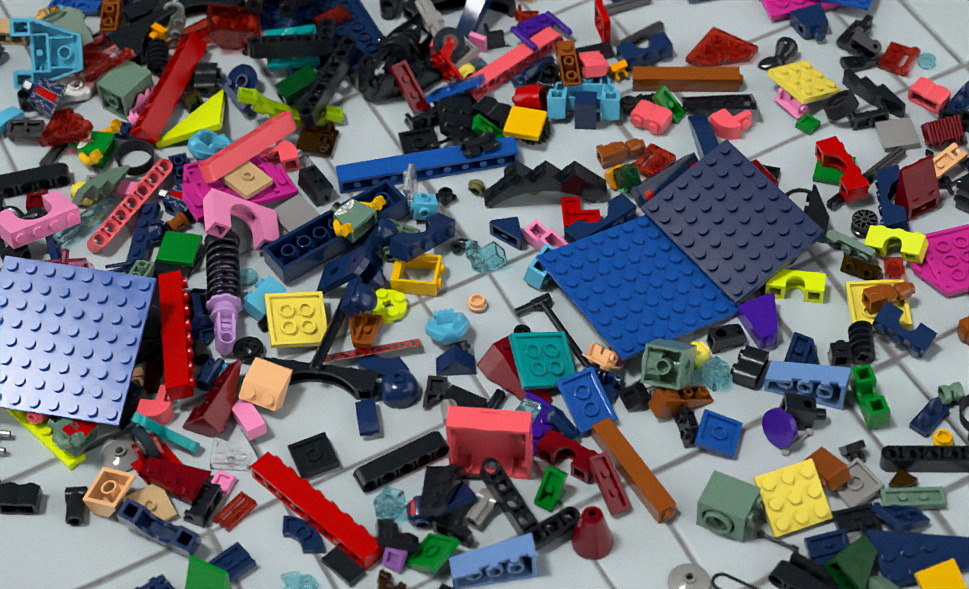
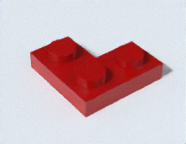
[561,197,601,228]

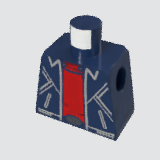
[21,77,67,118]
[158,183,194,223]

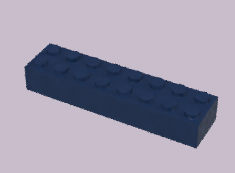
[262,178,409,285]

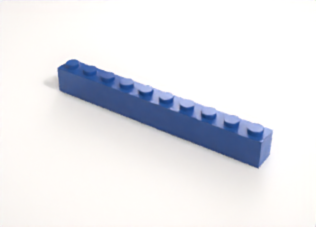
[335,136,519,194]

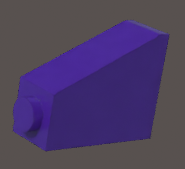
[737,292,778,350]

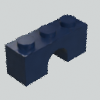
[616,31,673,71]
[872,301,938,358]

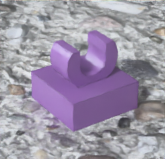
[381,547,409,573]

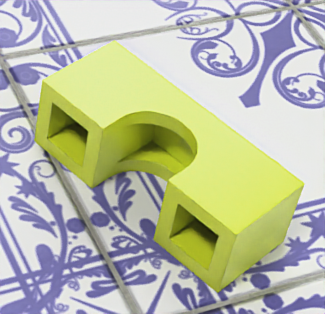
[864,225,928,264]
[765,269,826,304]

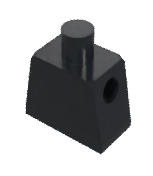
[779,392,827,431]

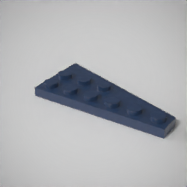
[866,529,969,588]

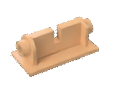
[582,342,620,371]

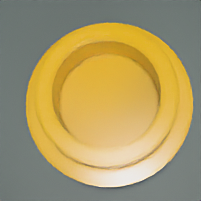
[932,429,953,446]

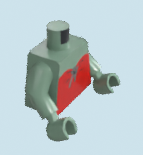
[47,416,100,457]

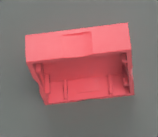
[446,406,534,480]

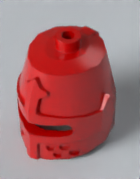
[512,84,547,111]

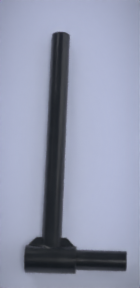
[514,293,591,367]

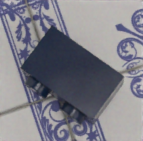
[574,91,600,130]

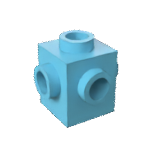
[409,193,438,220]

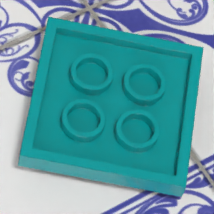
[264,24,320,72]
[508,331,576,390]

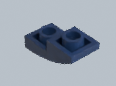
[168,152,188,184]
[355,398,380,436]

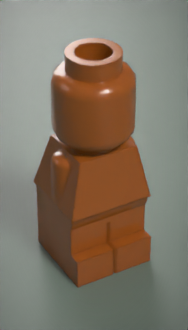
[596,138,646,169]
[862,281,915,314]

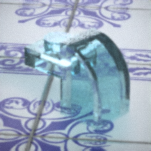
[465,239,507,273]

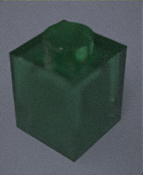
[613,164,641,194]

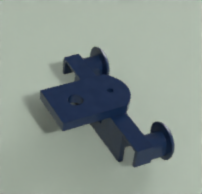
[316,218,399,318]

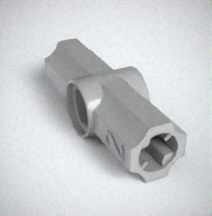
[415,0,452,41]
[464,479,512,529]

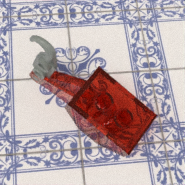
[164,1,261,51]

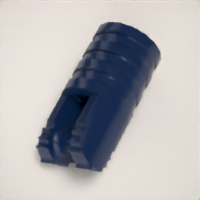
[195,358,225,391]

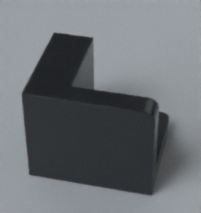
[483,23,504,49]
[618,379,650,410]

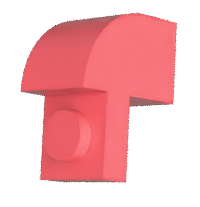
[709,108,752,140]
[260,140,301,172]
[136,385,174,426]

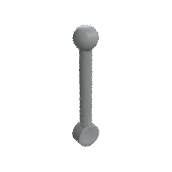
[781,428,813,456]

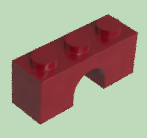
[536,429,598,484]

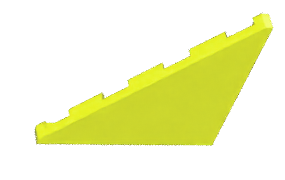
[156,89,226,148]

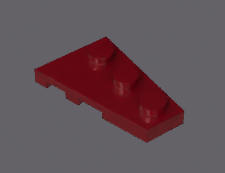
[138,457,212,505]

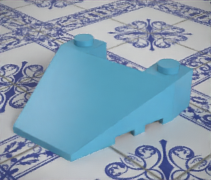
[9,16,84,89]
[547,70,620,121]

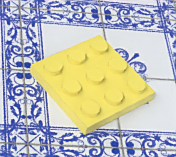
[767,60,841,105]
[845,279,912,331]
[264,291,327,348]
[753,458,833,538]

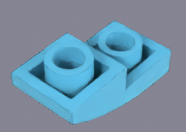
[0,106,25,134]

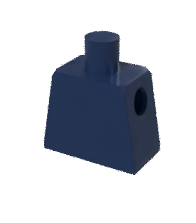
[789,3,828,42]

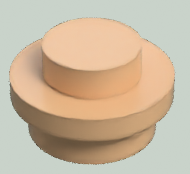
[467,293,487,312]

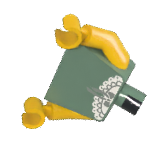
[331,195,387,243]

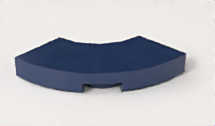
[355,354,409,377]
[282,516,324,554]

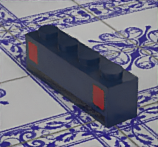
[629,152,699,208]

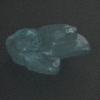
[281,571,318,589]

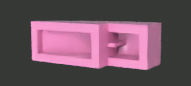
[521,219,568,252]
[231,395,267,441]

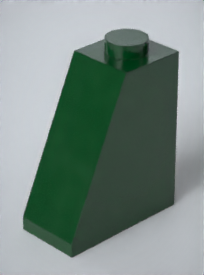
[274,64,320,105]
[823,534,877,589]

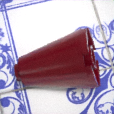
[571,506,613,560]

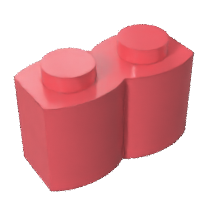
[577,51,609,78]
[907,77,951,114]
[630,100,672,135]

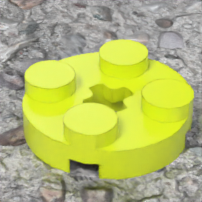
[369,288,407,324]

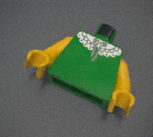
[71,118,122,169]

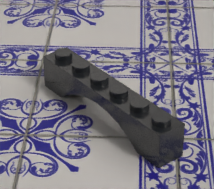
[263,357,380,401]

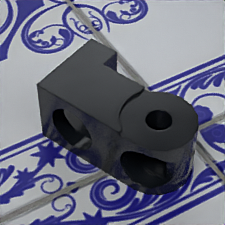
[845,26,882,59]
[706,324,747,354]

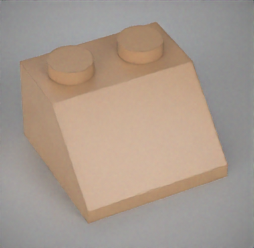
[238,357,293,411]
[82,467,137,518]

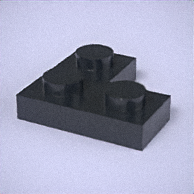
[832,503,883,538]
[375,518,419,553]

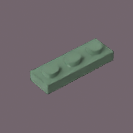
[880,486,946,509]

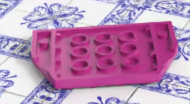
[182,154,298,223]
[900,224,969,297]

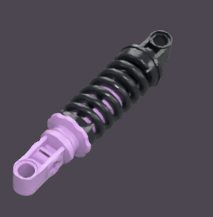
[204,225,243,355]

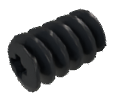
[147,38,169,76]
[848,321,876,365]

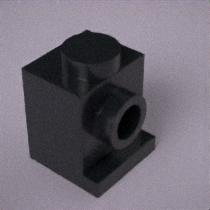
[827,340,852,368]

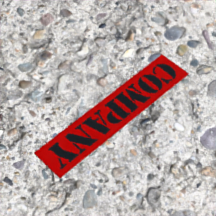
[324,339,421,362]

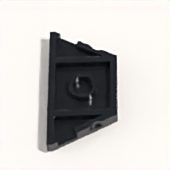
[436,92,477,144]

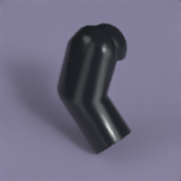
[450,238,478,253]

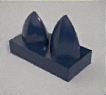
[945,81,969,114]
[187,292,214,332]
[909,397,950,438]

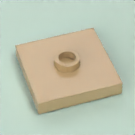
[221,160,273,200]
[122,484,177,535]

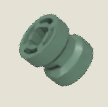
[938,382,965,405]

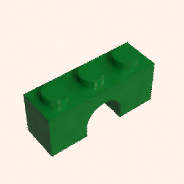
[849,364,890,429]

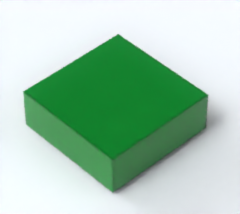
[795,113,821,136]

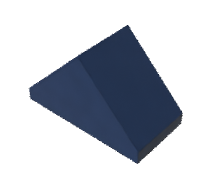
[489,216,522,250]
[436,345,476,376]

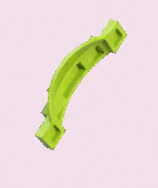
[237,87,344,128]

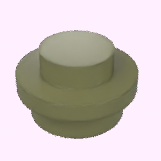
[468,179,486,195]

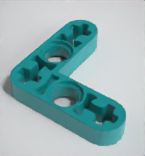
[131,411,200,453]

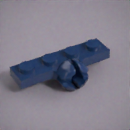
[126,202,169,262]

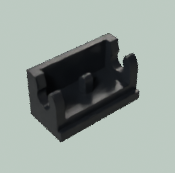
[404,101,439,130]
[847,102,890,131]
[6,120,48,141]
[298,165,334,207]
[183,481,223,528]

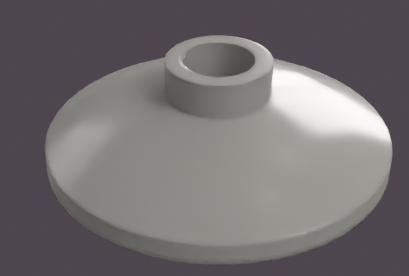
[101,439,137,472]
[668,563,710,589]

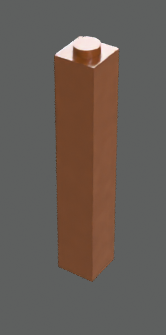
[633,67,743,92]
[592,417,676,524]

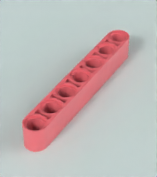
[465,27,564,100]
[198,111,297,183]
[87,158,173,253]

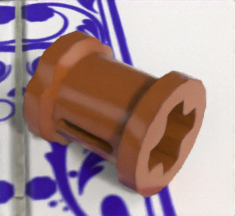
[164,212,189,232]

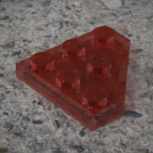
[686,26,758,67]
[39,108,93,147]

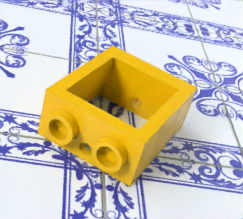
[390,254,445,296]

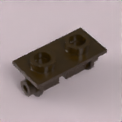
[840,254,882,280]

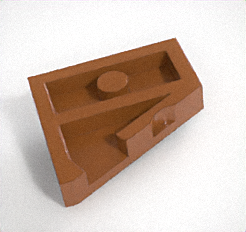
[347,313,384,349]

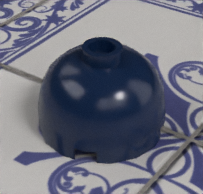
[380,369,419,409]

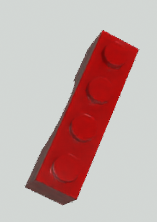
[815,136,870,203]

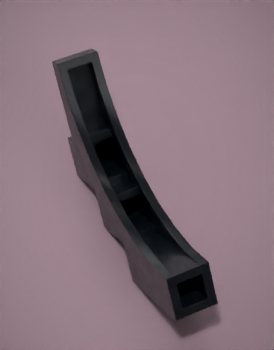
[402,0,516,20]
[484,160,607,208]

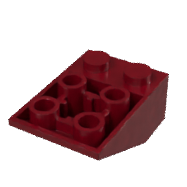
[894,155,940,221]

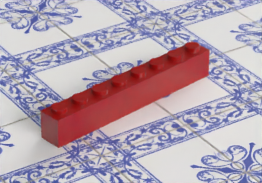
[130,32,208,144]
[158,270,196,401]
[250,452,383,571]

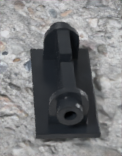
[460,132,499,158]
[674,404,699,448]

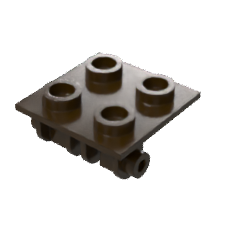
[296,121,339,157]

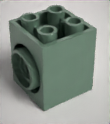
[41,6,93,46]
[96,58,154,122]
[640,338,697,390]
[696,470,763,543]

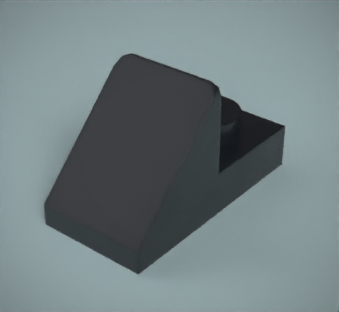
[432,511,473,549]

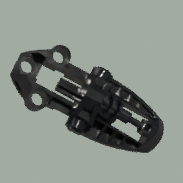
[358,12,433,102]

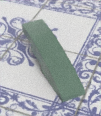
[72,165,131,206]

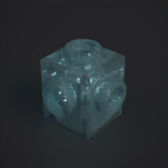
[701,356,730,392]
[373,486,406,521]

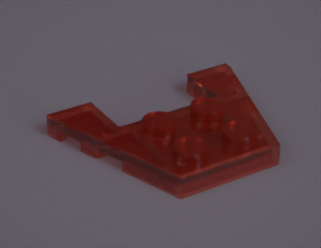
[74,42,136,83]

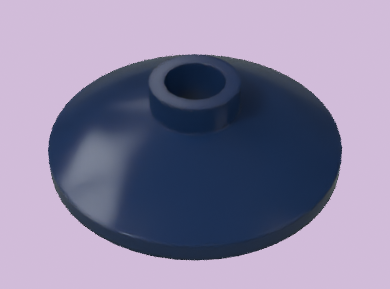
[228,64,258,89]

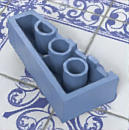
[764,361,851,410]
[449,533,537,589]

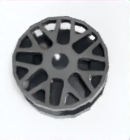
[851,209,878,239]

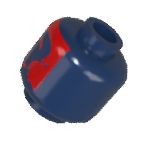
[406,495,434,528]

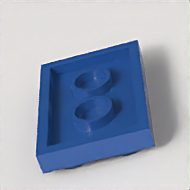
[556,366,617,436]

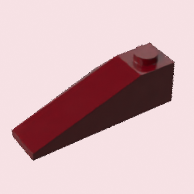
[477,335,552,411]
[182,359,242,438]

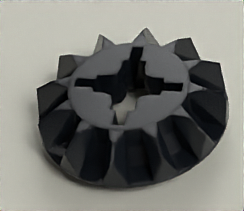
[233,336,264,363]

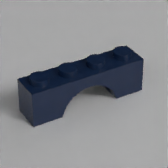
[874,165,910,232]
[564,193,636,244]
[390,212,456,263]
[116,497,202,558]

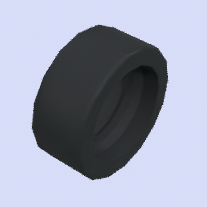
[822,89,859,121]

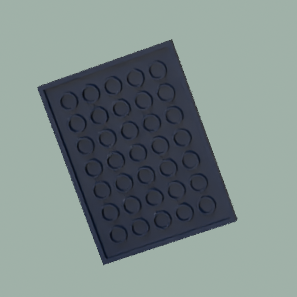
[246,0,383,75]
[640,139,825,306]

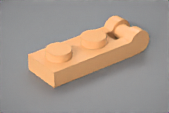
[933,142,969,180]

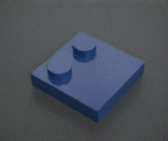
[694,409,743,459]

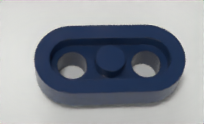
[547,406,580,441]

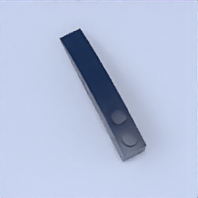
[456,0,492,40]
[688,114,719,159]

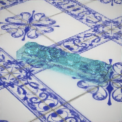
[52,196,119,248]

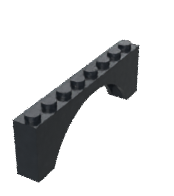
[107,0,247,66]

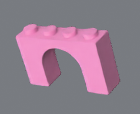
[203,188,279,253]
[0,189,81,249]

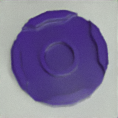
[762,407,798,448]

